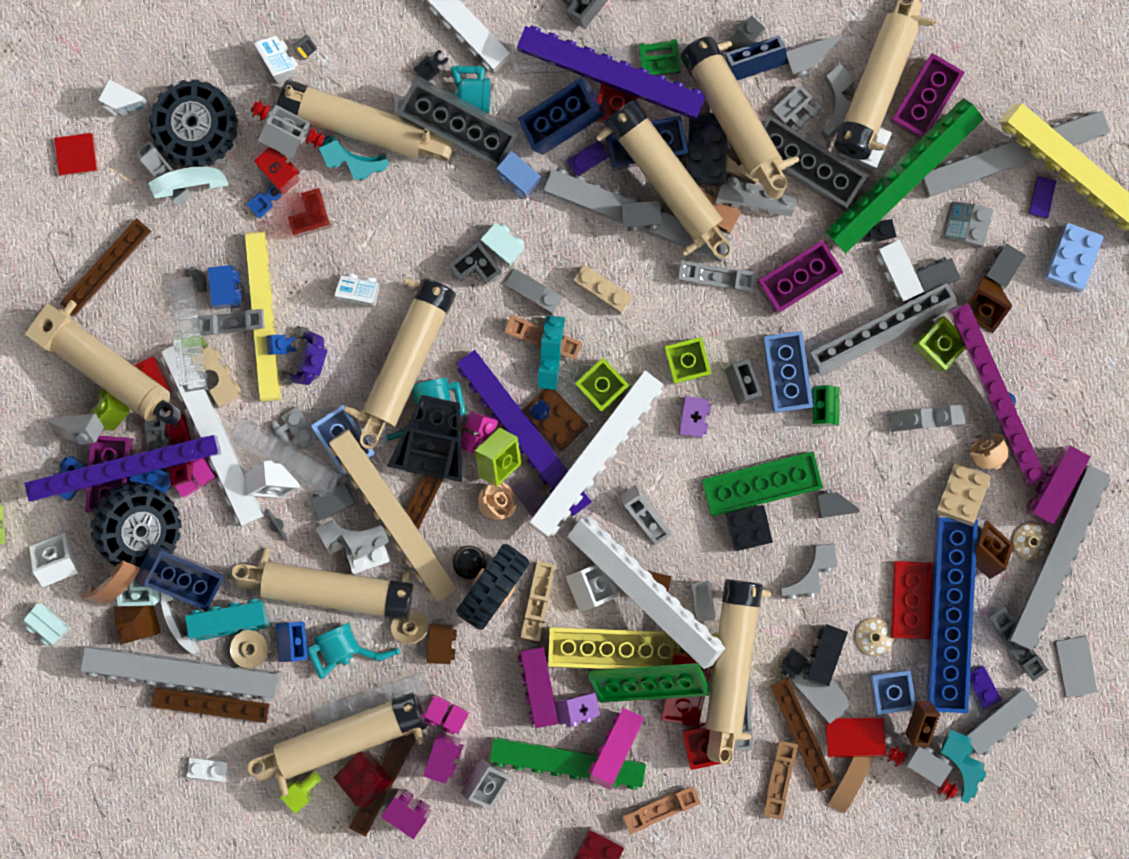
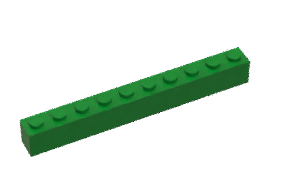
[825,98,984,254]

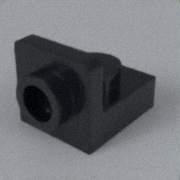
[778,648,808,679]

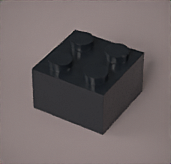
[725,505,773,551]

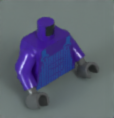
[280,326,328,385]

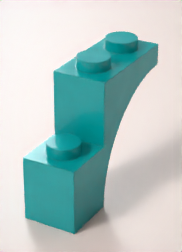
[318,135,390,181]
[538,315,565,390]
[941,729,986,803]

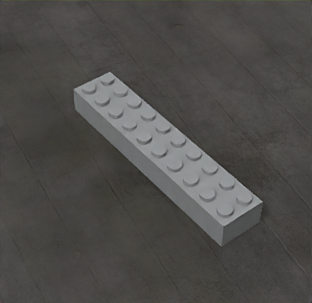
[81,646,282,701]

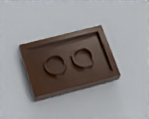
[522,389,589,452]

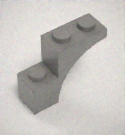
[821,63,856,138]
[135,141,192,206]
[890,405,966,432]
[315,520,390,560]
[780,544,837,599]

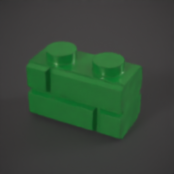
[812,385,840,426]

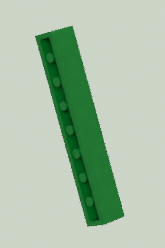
[490,737,646,790]

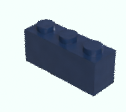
[725,35,788,81]

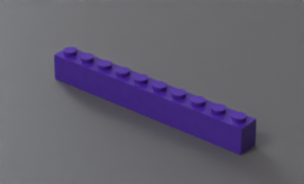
[517,25,705,120]
[456,350,592,516]
[24,435,222,502]

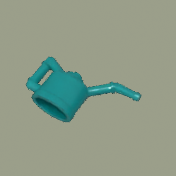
[450,65,491,114]
[386,377,466,441]
[307,622,401,679]

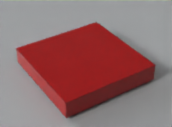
[54,133,98,176]

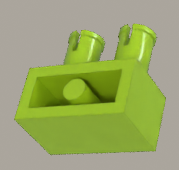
[90,388,130,431]
[280,770,322,814]

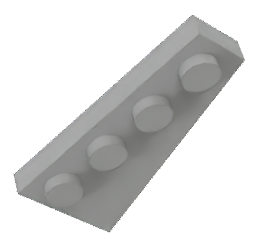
[715,175,797,216]

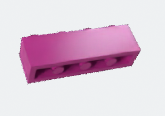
[588,708,644,790]

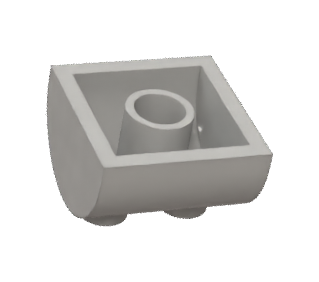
[461,759,511,809]

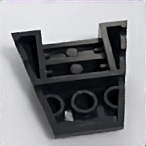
[387,395,462,482]

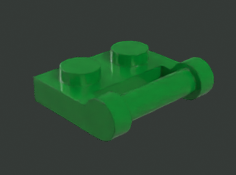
[639,39,681,76]

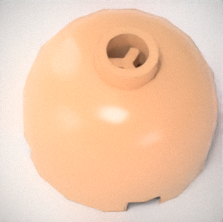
[970,434,1009,470]
[478,482,517,521]

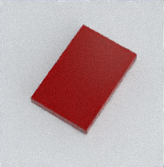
[825,718,886,758]

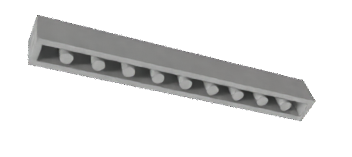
[921,110,1110,198]
[544,168,731,262]
[1007,465,1110,650]

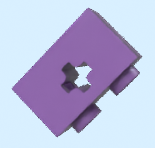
[679,396,711,438]
[555,693,600,727]

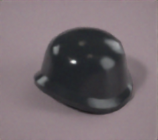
[453,545,486,579]

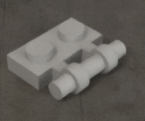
[772,84,822,131]
[271,406,319,456]

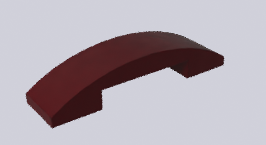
[166,413,193,487]

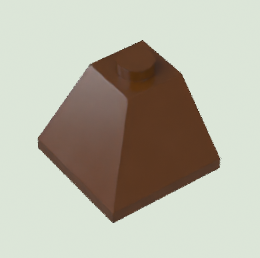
[967,276,1012,333]
[976,521,1014,579]
[114,605,161,645]

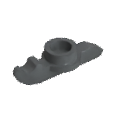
[265,509,288,541]

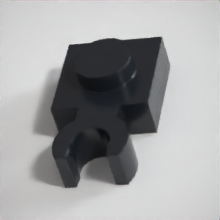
[414,50,449,82]
[863,219,897,243]

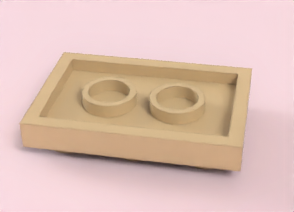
[936,463,991,526]

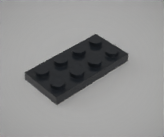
[688,113,728,186]

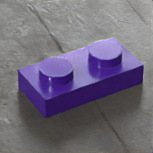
[567,141,609,176]
[970,665,1002,709]

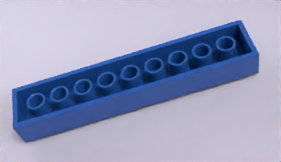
[926,517,978,713]

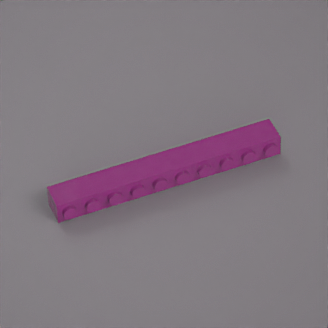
[948,302,1046,486]

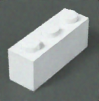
[876,240,924,303]

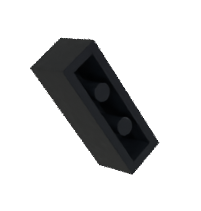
[803,624,848,687]

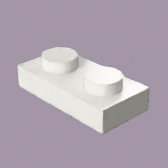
[187,757,229,782]

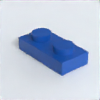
[129,470,170,493]

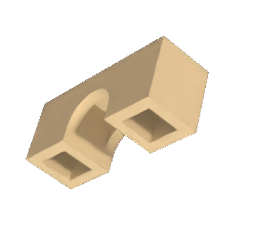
[574,264,632,314]
[190,346,241,408]

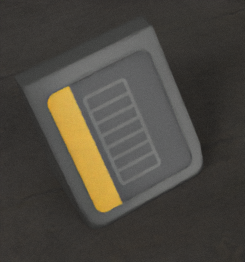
[293,35,317,60]

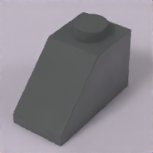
[726,15,765,52]
[816,489,860,518]

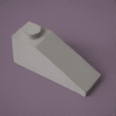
[786,35,841,78]
[504,269,563,315]
[47,413,104,445]
[621,485,672,545]

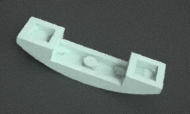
[148,167,228,199]

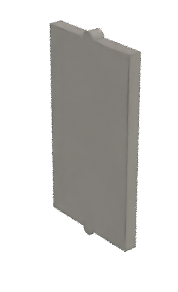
[1055,636,1098,698]
[791,668,853,724]

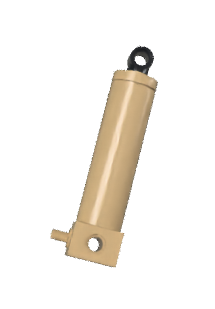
[25,300,181,425]

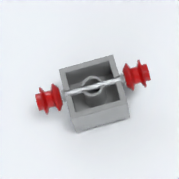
[250,99,325,158]
[886,745,958,800]

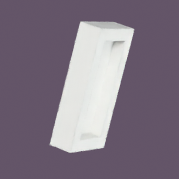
[691,581,716,622]

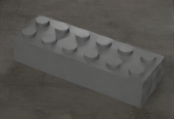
[397,75,518,167]
[763,115,868,211]

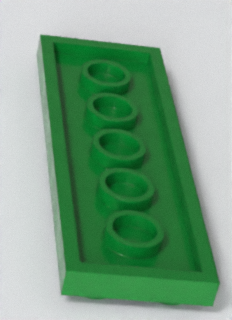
[702,451,823,517]
[588,663,710,703]

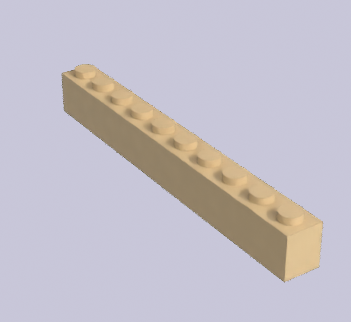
[328,428,457,602]

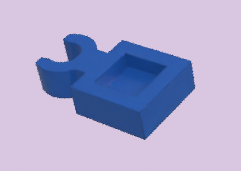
[247,185,282,219]
[266,335,297,355]

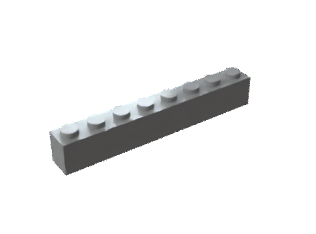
[810,283,957,377]

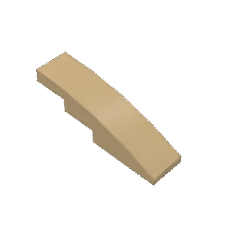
[520,561,556,643]

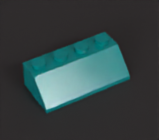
[185,599,271,642]

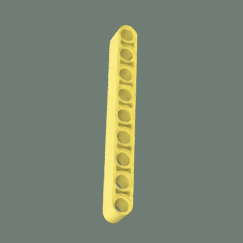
[245,231,281,402]

